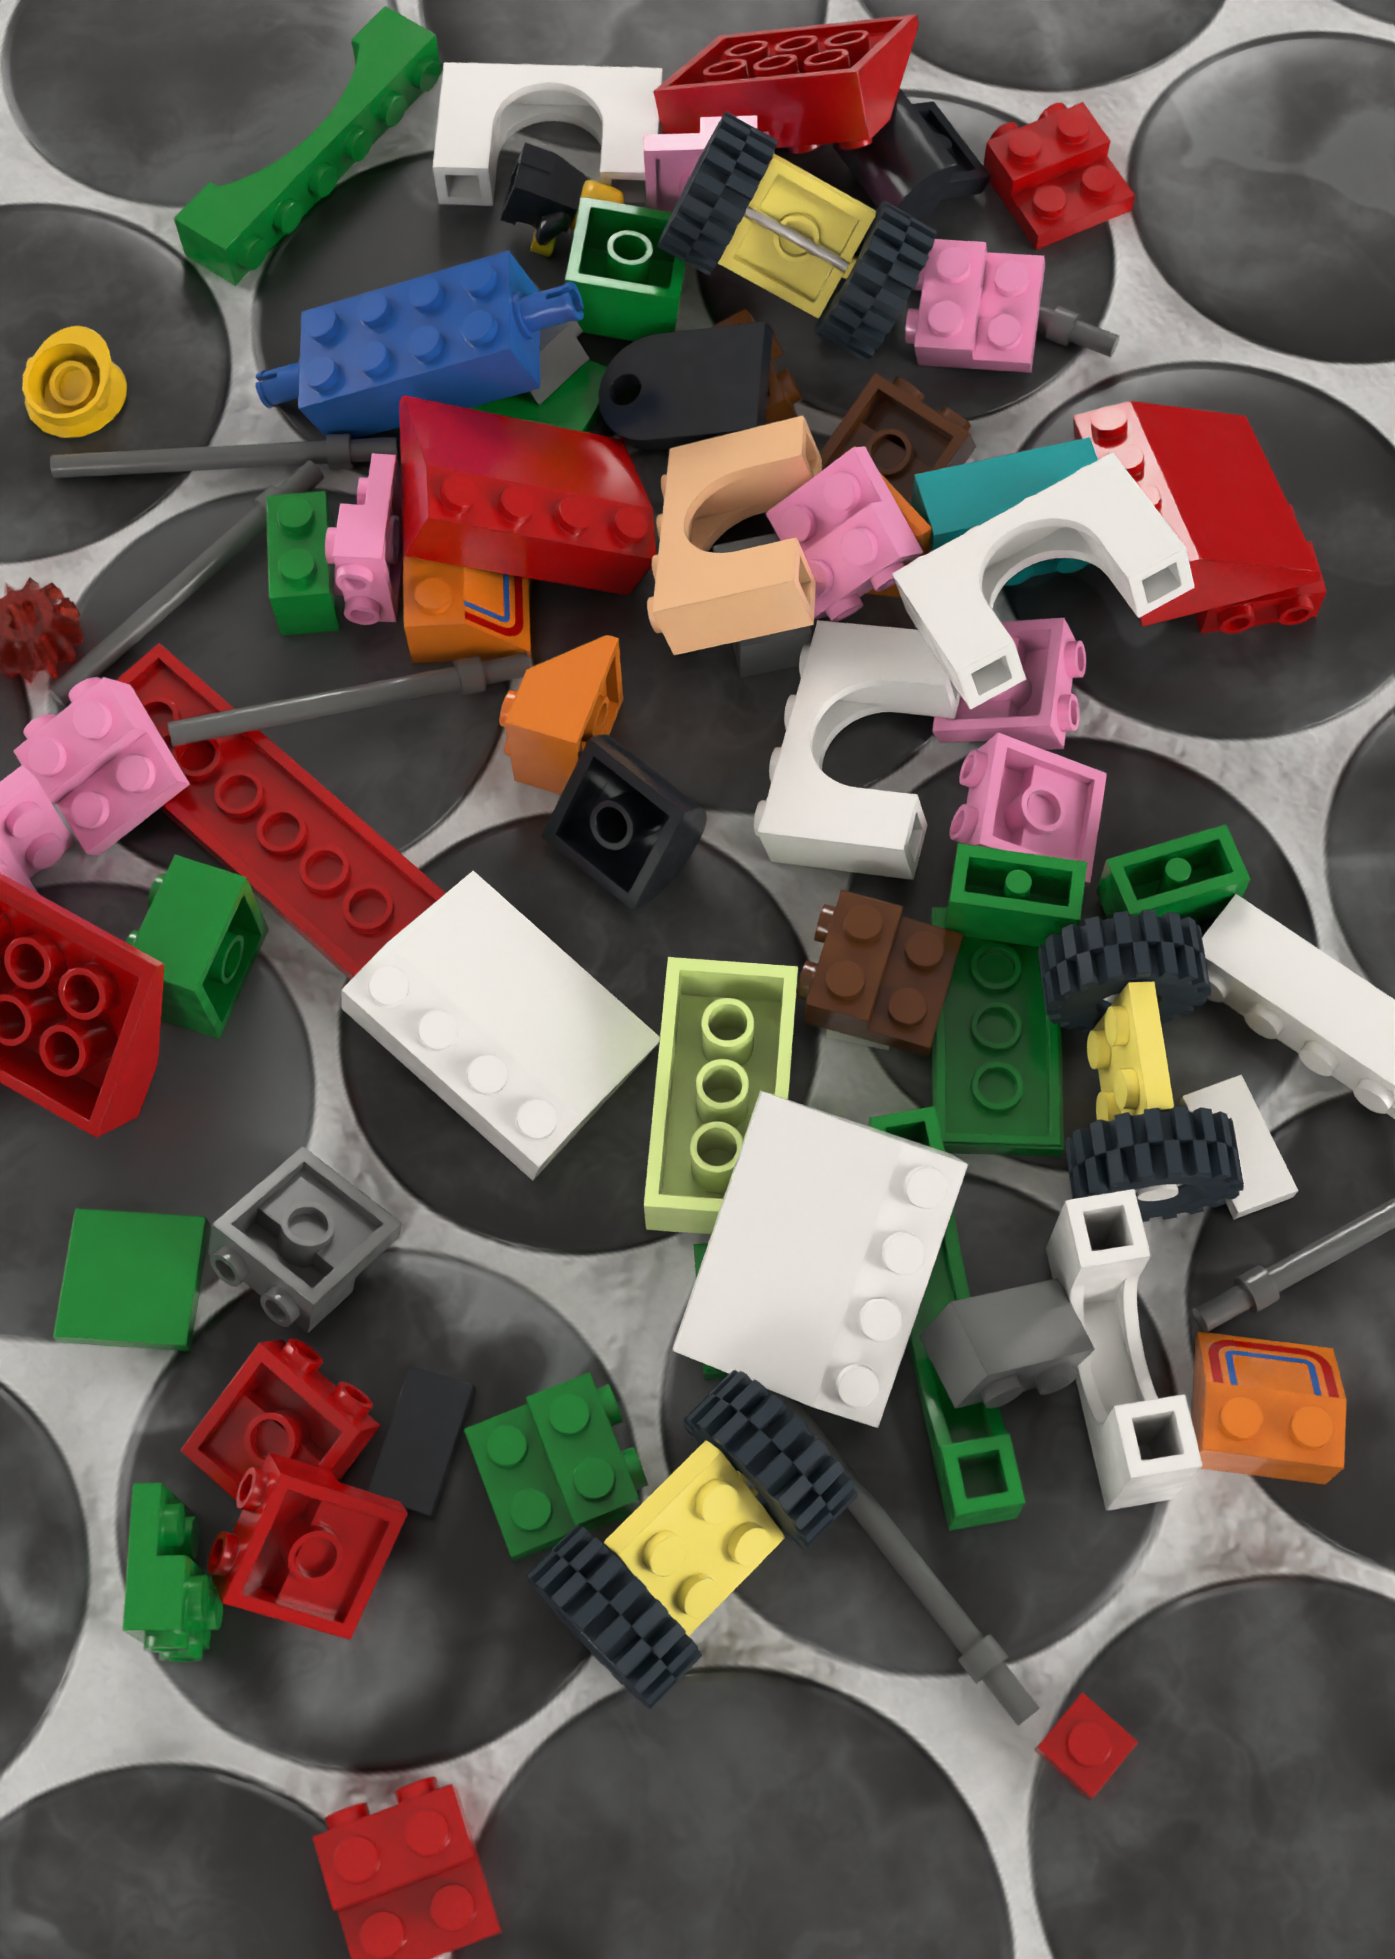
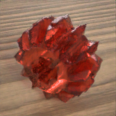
[0,577,84,684]

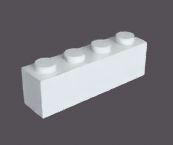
[1202,894,1395,1119]

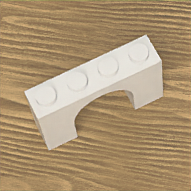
[433,62,663,208]
[892,452,1195,710]
[754,620,961,880]
[1046,1189,1203,1511]

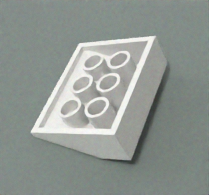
[341,871,660,1181]
[673,1090,968,1428]

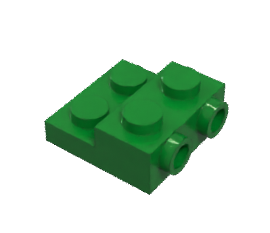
[464,1372,648,1562]
[122,1483,223,1662]

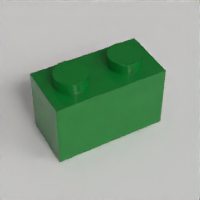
[266,491,340,636]
[1096,824,1251,923]
[944,843,1087,947]

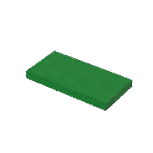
[931,907,1064,1157]

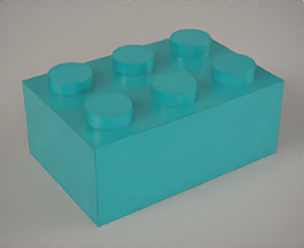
[911,437,1098,586]

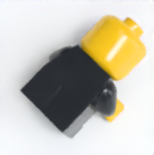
[500,142,625,257]

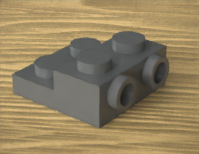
[208,1146,402,1333]

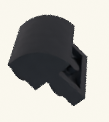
[833,89,991,219]

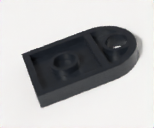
[598,321,773,450]

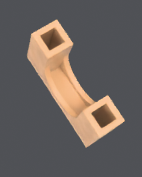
[647,415,822,655]

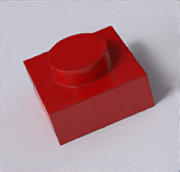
[1034,1692,1138,1800]

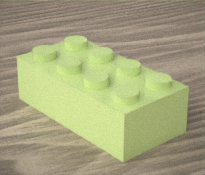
[644,957,798,1235]

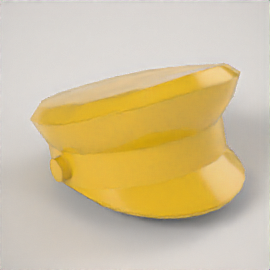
[22,326,127,438]

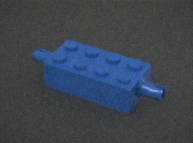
[255,250,584,439]

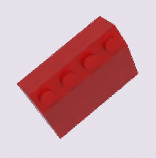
[653,14,919,154]
[399,395,656,595]
[1073,401,1321,627]
[0,873,164,1138]

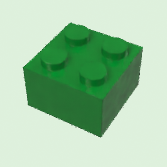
[565,197,686,341]
[125,854,269,1040]

